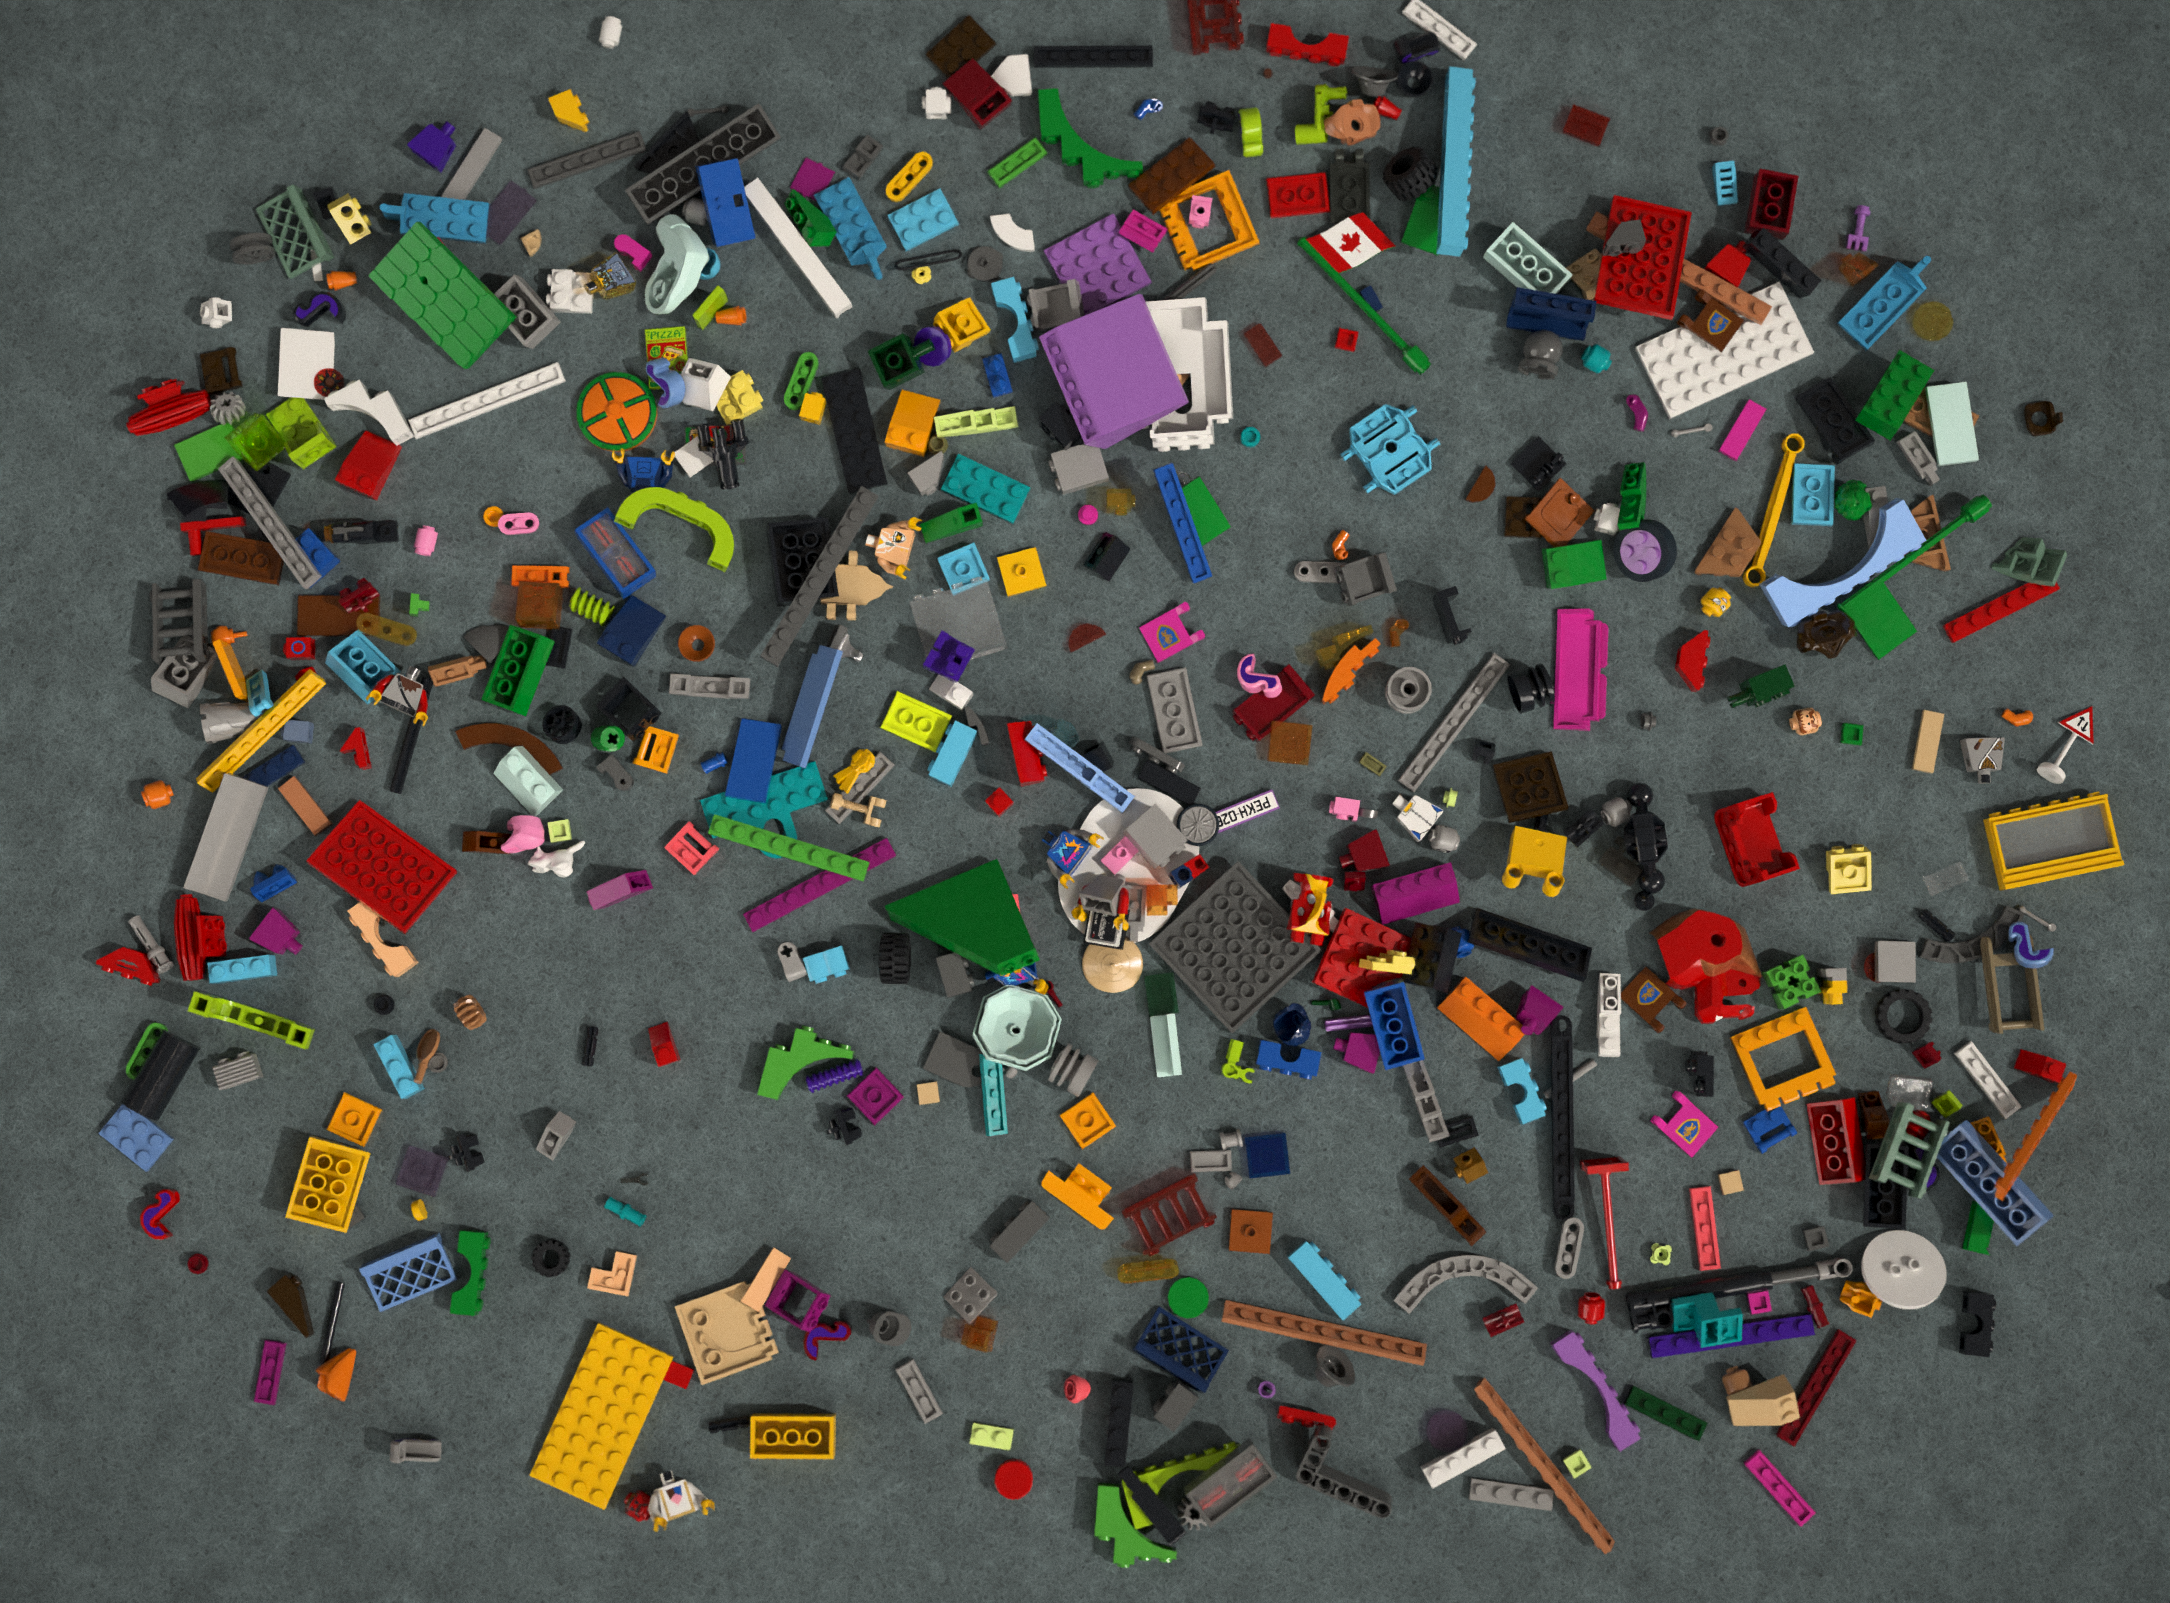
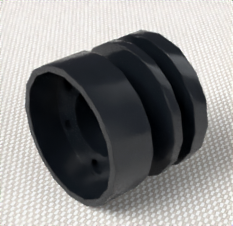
[1507,663,1555,714]

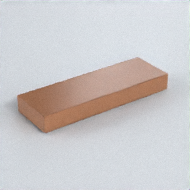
[278,776,333,836]

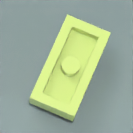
[970,1422,1014,1450]

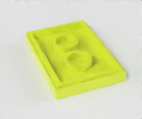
[880,691,952,753]

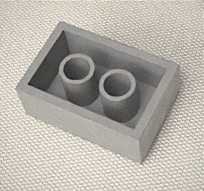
[494,274,561,349]

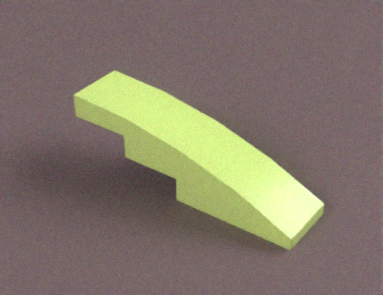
[934,406,1019,437]

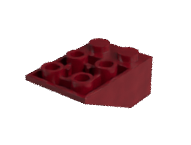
[942,58,1012,130]

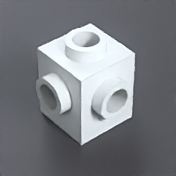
[200,298,232,328]

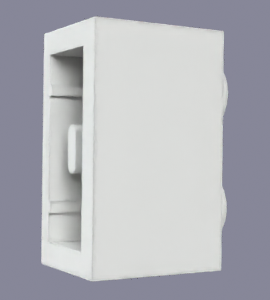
[680,358,731,411]

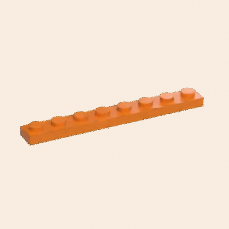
[1994,1072,2077,1201]

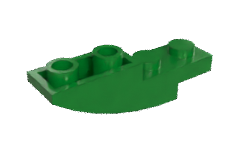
[1617,462,1646,530]

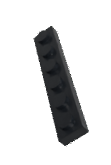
[1034,45,1153,68]

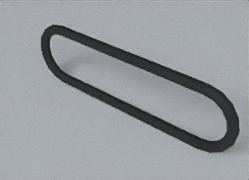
[894,249,962,271]

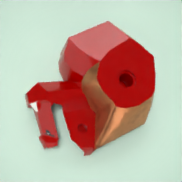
[1650,908,1762,1024]

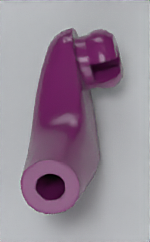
[1626,394,1648,432]

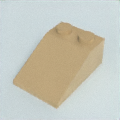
[1726,1374,1800,1426]

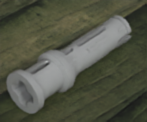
[128,915,174,974]

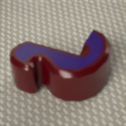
[803,1320,852,1361]

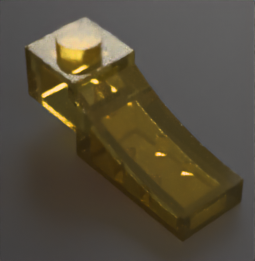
[1315,625,1373,670]

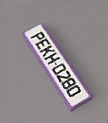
[1215,790,1280,833]

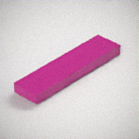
[1744,1449,1815,1527]

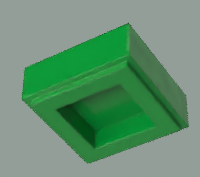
[1840,723,1864,746]

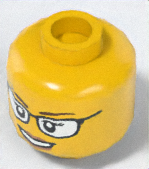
[1701,587,1731,617]

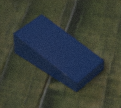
[1360,285,1383,312]

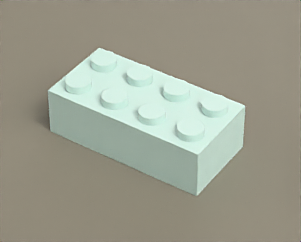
[1483,222,1573,294]

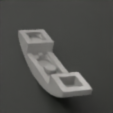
[669,674,751,699]

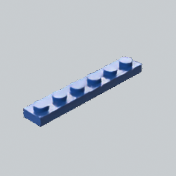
[1153,462,1212,583]

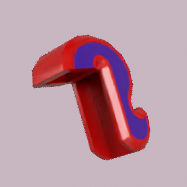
[140,1188,180,1240]

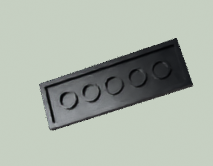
[821,369,888,494]
[1467,908,1592,982]

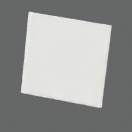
[675,436,713,477]

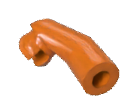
[2001,708,2033,727]

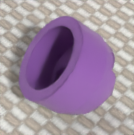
[1258,1381,1276,1398]

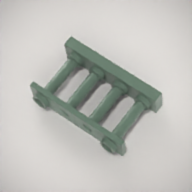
[1869,1102,1950,1199]

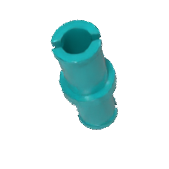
[604,1196,647,1227]

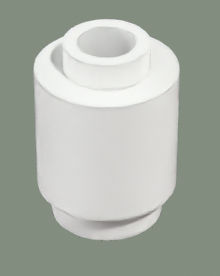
[599,16,622,48]

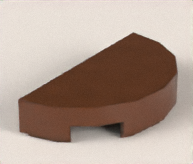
[1465,466,1495,503]

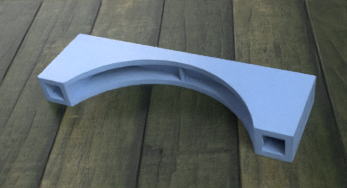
[1759,498,1926,627]

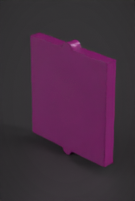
[790,158,835,201]

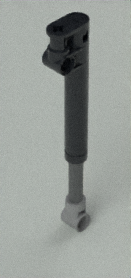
[1626,1258,1852,1334]

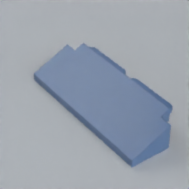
[782,645,843,768]

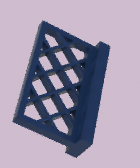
[1132,1307,1229,1394]

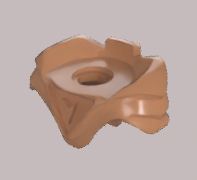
[1324,99,1381,146]

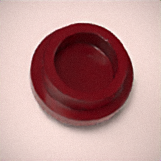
[187,1253,209,1274]

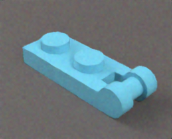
[246,669,273,717]

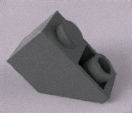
[1602,220,1646,256]

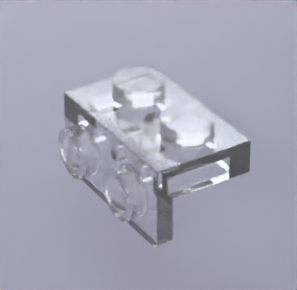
[1885,1073,1933,1110]

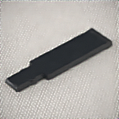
[1118,1465,1187,1546]

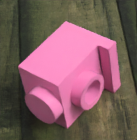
[1189,195,1212,228]
[1329,797,1360,822]

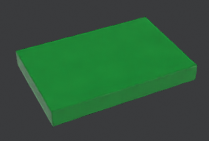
[1181,476,1231,546]

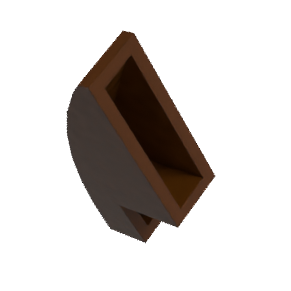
[1409,1165,1486,1247]

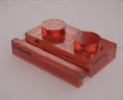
[1562,104,1610,147]

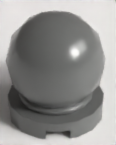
[1518,329,1563,380]

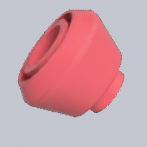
[1064,1375,1091,1404]

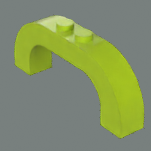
[614,487,734,572]
[187,991,315,1049]

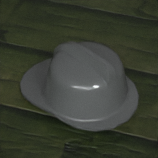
[867,1311,912,1346]

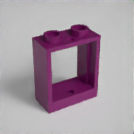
[764,1269,831,1332]

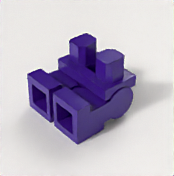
[923,630,975,683]

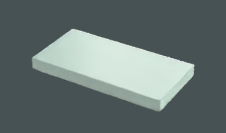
[1925,382,1979,466]

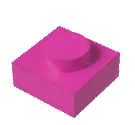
[1746,1290,1772,1315]

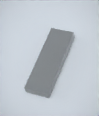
[895,1359,943,1424]

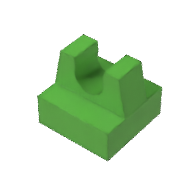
[409,593,430,617]

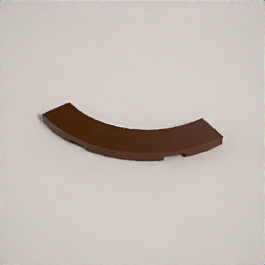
[455,723,564,775]

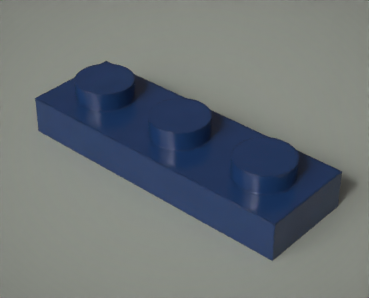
[243,745,306,787]

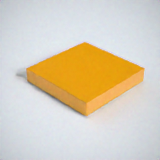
[326,1092,382,1147]
[1060,1093,1116,1149]

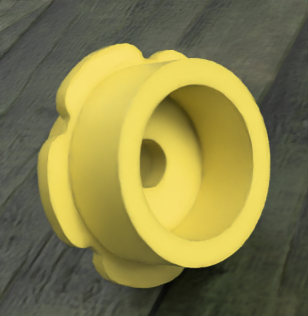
[912,266,931,284]

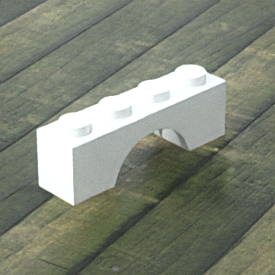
[1420,1427,1506,1488]

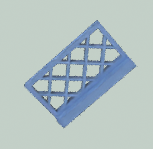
[359,1233,457,1312]

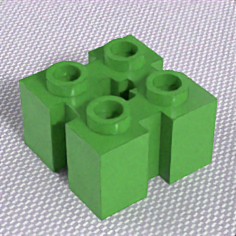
[1761,955,1821,1009]

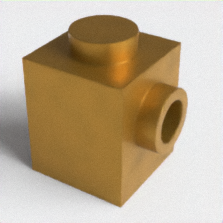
[1453,1147,1488,1184]

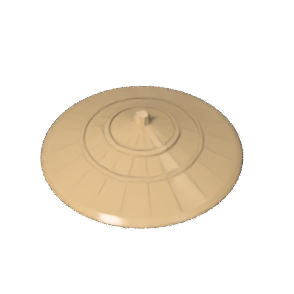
[1082,937,1143,993]

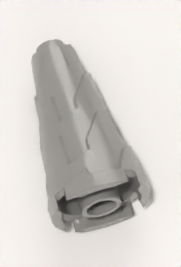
[200,702,267,744]

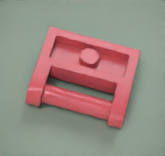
[664,821,719,875]

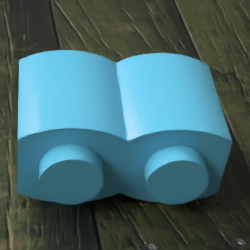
[803,946,850,984]

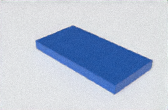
[725,718,782,803]

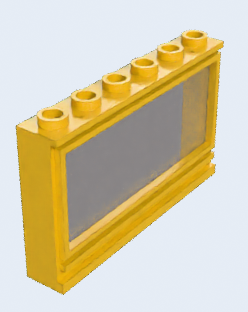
[1983,792,2124,891]

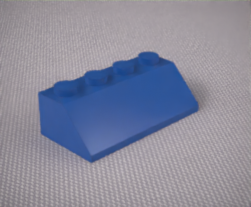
[1364,977,1425,1070]

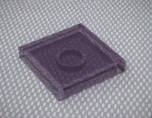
[396,1145,448,1197]

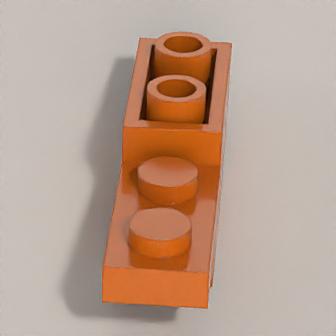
[1321,638,1381,704]

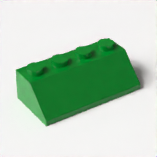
[481,625,555,716]

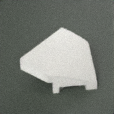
[991,55,1032,96]

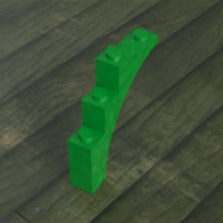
[1038,88,1143,188]

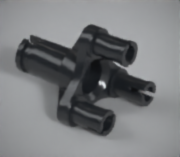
[696,418,749,490]

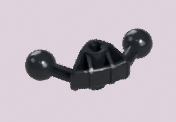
[1623,783,1668,894]

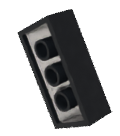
[1863,1144,1909,1229]

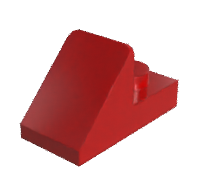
[340,727,372,770]

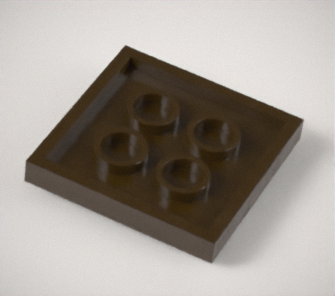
[1492,751,1568,823]

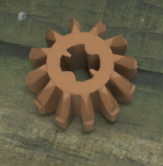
[454,994,486,1030]

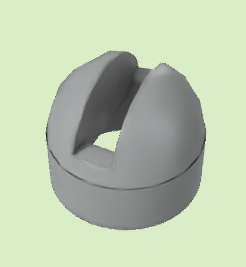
[1225,1172,1243,1190]

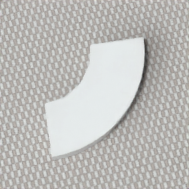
[990,214,1035,252]

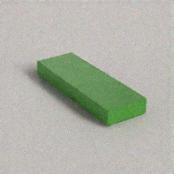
[987,137,1047,188]

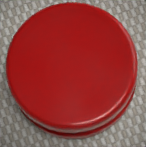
[995,1459,1033,1500]

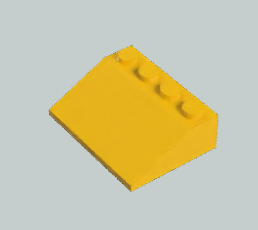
[285,1135,370,1233]

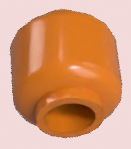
[141,780,174,809]

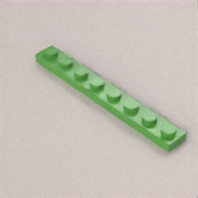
[708,814,870,882]

